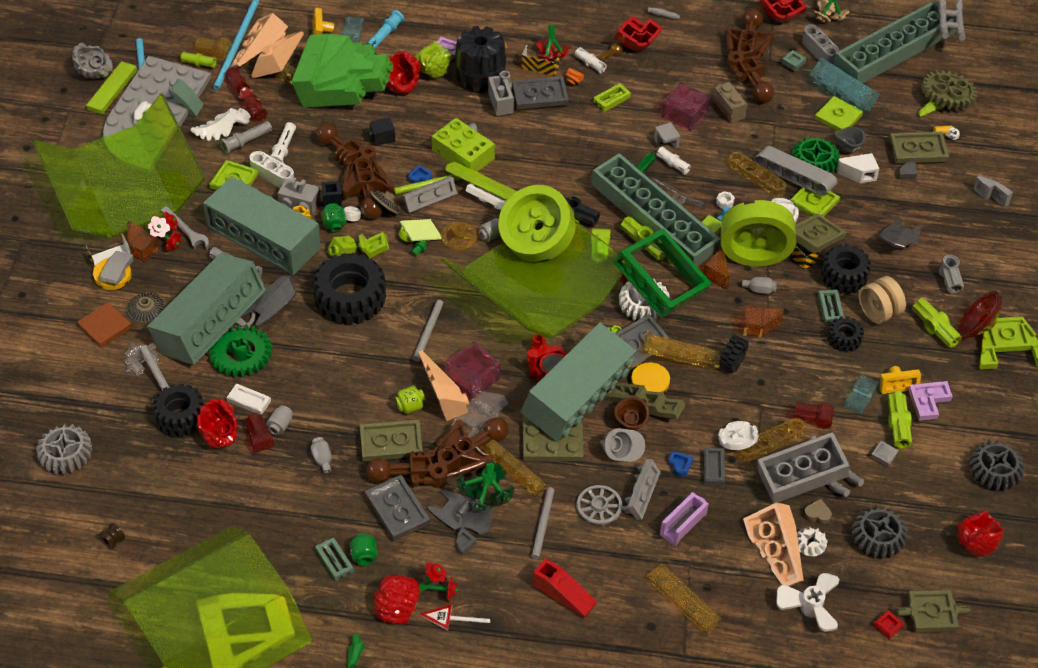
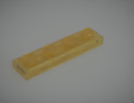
[643,333,720,370]

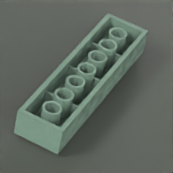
[833,0,956,87]
[591,153,721,267]

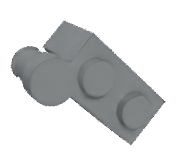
[488,71,514,116]

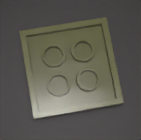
[523,415,584,461]

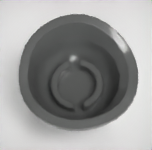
[835,127,866,153]

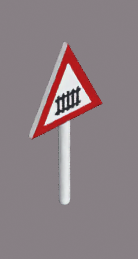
[419,604,490,630]

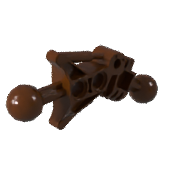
[725,8,775,103]
[316,123,394,219]
[366,417,508,488]

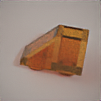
[127,221,160,263]
[743,306,784,337]

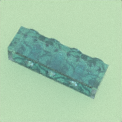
[810,58,880,112]

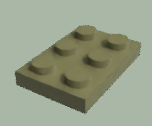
[889,132,949,163]
[796,213,847,254]
[360,420,423,462]

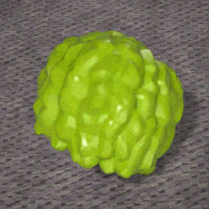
[414,41,453,79]

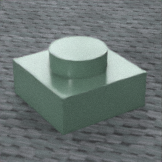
[782,50,806,71]

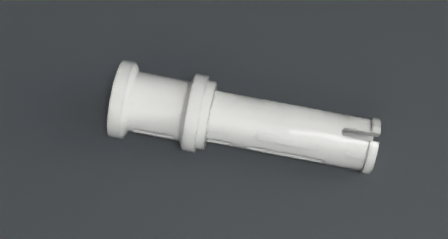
[270,122,296,163]

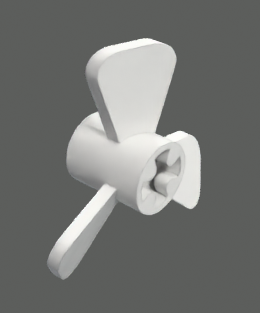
[776,573,839,632]

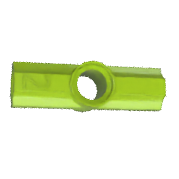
[620,216,666,261]
[912,298,962,348]
[888,391,912,449]

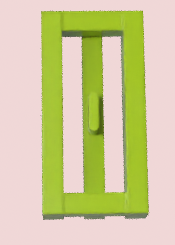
[593,83,631,112]

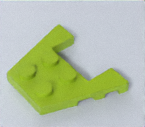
[979,317,1038,369]

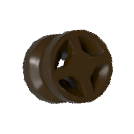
[98,523,125,549]

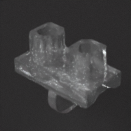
[123,342,159,377]

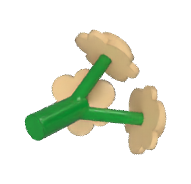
[813,0,849,23]

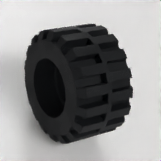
[821,244,871,294]
[153,384,204,438]

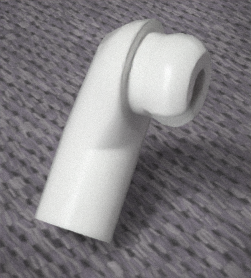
[134,101,152,125]

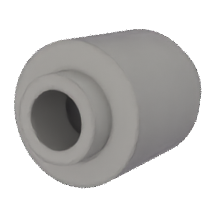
[479,218,501,242]
[266,405,293,435]

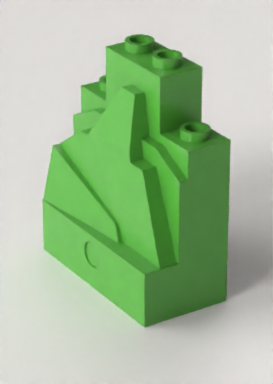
[292,34,393,108]

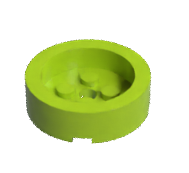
[498,185,576,262]
[721,200,796,267]

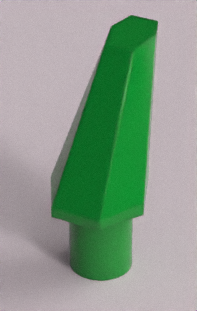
[411,240,428,257]
[347,634,365,668]

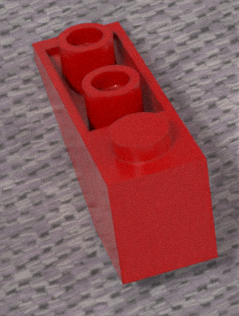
[533,558,597,618]

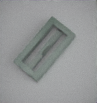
[818,290,844,324]
[315,537,354,581]

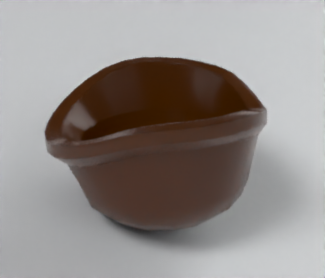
[614,397,649,430]

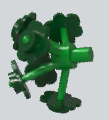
[456,461,514,512]

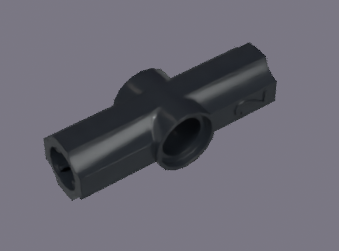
[564,196,601,226]

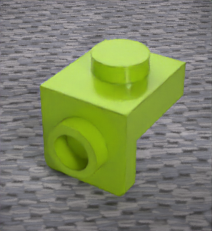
[358,232,389,258]
[327,236,359,257]

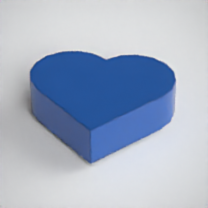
[409,165,432,184]
[668,452,693,477]

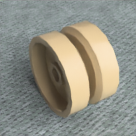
[858,276,906,324]

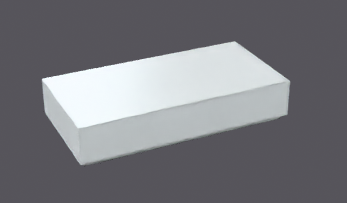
[226,383,271,415]

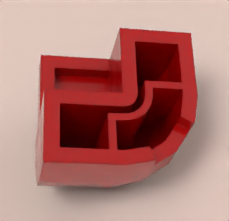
[759,0,807,23]
[614,16,663,51]

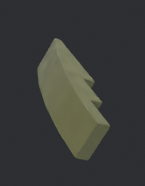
[604,383,685,419]

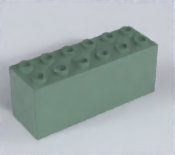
[203,176,321,275]
[147,253,266,365]
[521,322,636,442]

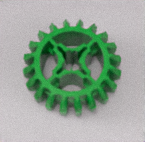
[791,136,840,174]

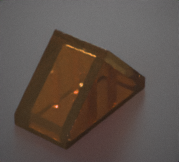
[703,249,730,289]

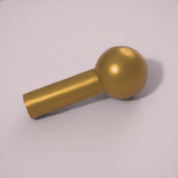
[598,43,623,61]

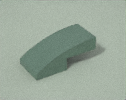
[170,79,204,117]

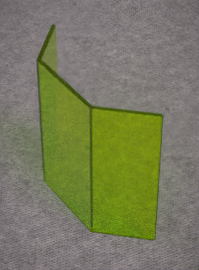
[33,93,205,238]
[441,221,625,339]
[109,526,313,668]

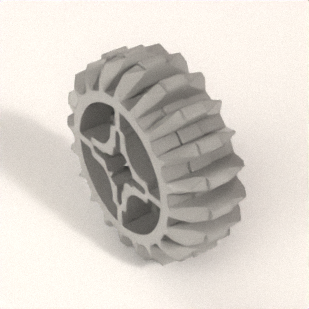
[36,424,92,475]

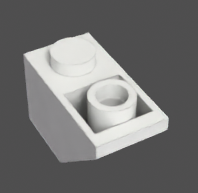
[836,153,879,183]

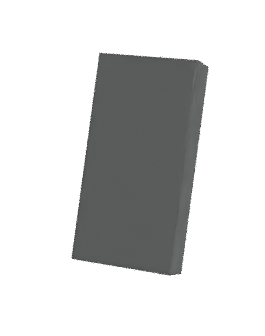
[704,448,725,486]

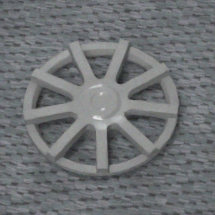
[577,485,622,526]

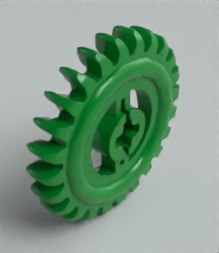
[208,324,273,377]

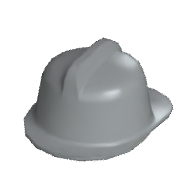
[600,428,645,462]

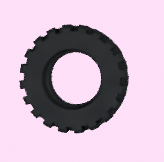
[313,253,386,325]

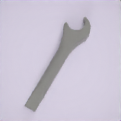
[161,206,209,250]

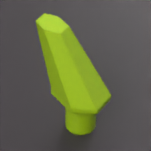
[918,101,942,118]

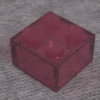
[661,83,710,132]
[445,341,501,399]

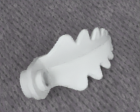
[190,108,251,141]

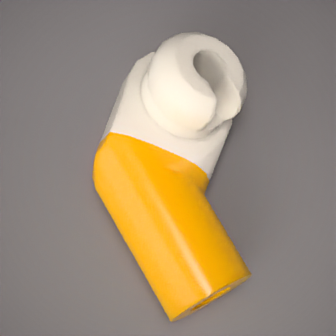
[934,126,960,140]

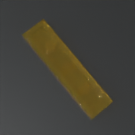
[647,563,722,634]

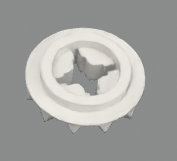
[797,526,828,556]

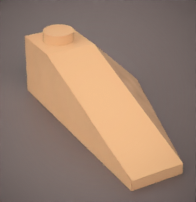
[230,13,288,69]
[252,31,304,78]
[418,350,469,421]
[743,503,803,587]

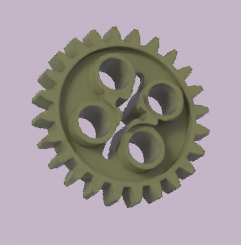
[921,70,978,110]

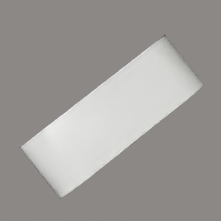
[250,151,294,188]

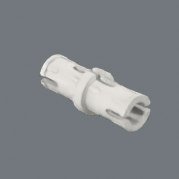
[574,47,607,73]
[656,147,691,175]

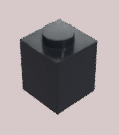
[367,117,395,146]
[321,181,342,207]

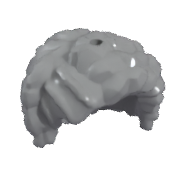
[72,43,113,79]

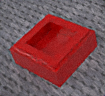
[873,610,904,640]

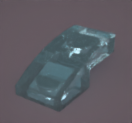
[343,17,364,42]
[844,375,879,414]

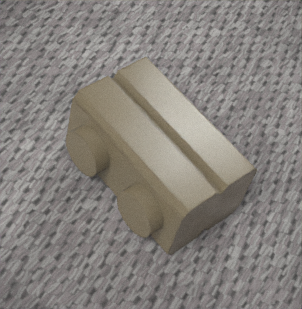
[713,82,748,123]

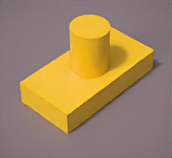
[312,8,334,35]
[879,366,921,394]

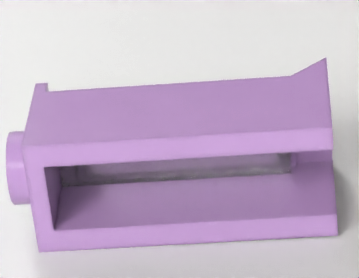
[660,492,709,546]

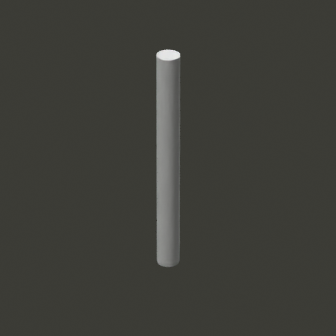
[413,300,443,361]
[531,487,555,560]

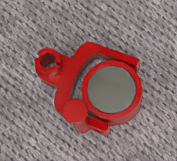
[527,333,567,382]

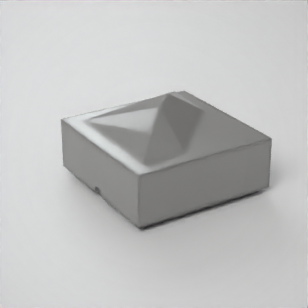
[871,441,899,467]

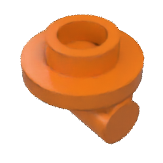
[565,68,584,86]

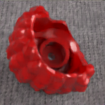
[386,51,421,94]
[196,398,239,448]
[956,510,1004,557]
[373,574,421,624]

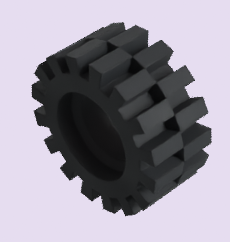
[827,316,864,352]
[719,334,749,372]

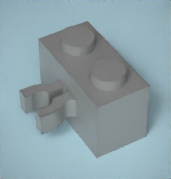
[278,177,321,214]

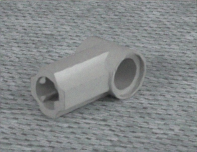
[939,255,964,294]

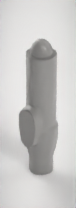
[648,7,680,20]

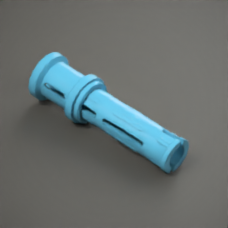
[366,10,404,50]

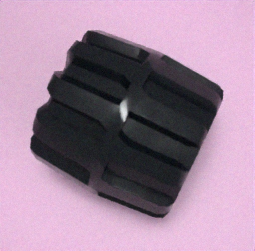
[455,26,506,93]

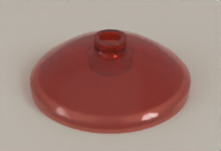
[958,291,1002,339]

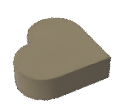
[804,499,832,524]

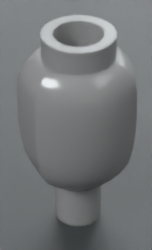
[742,277,777,295]
[311,437,332,473]

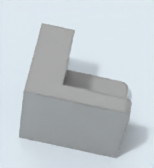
[654,122,680,149]

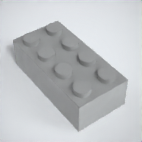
[757,432,850,504]

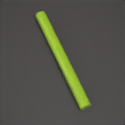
[394,174,462,195]

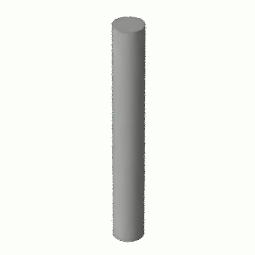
[139,345,170,391]

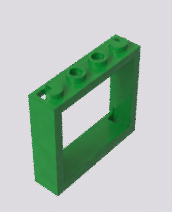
[613,228,712,319]

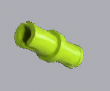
[181,52,217,68]

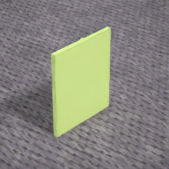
[400,219,442,241]

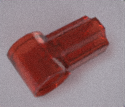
[793,402,834,429]
[245,413,274,453]

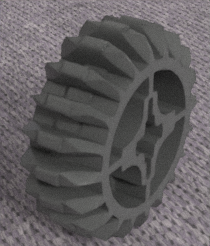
[969,440,1025,492]
[852,506,908,559]

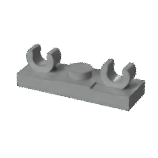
[402,176,457,213]
[622,459,660,520]

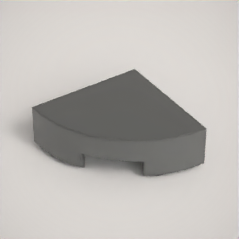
[899,161,917,178]
[456,527,477,555]

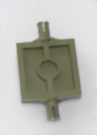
[896,590,970,632]

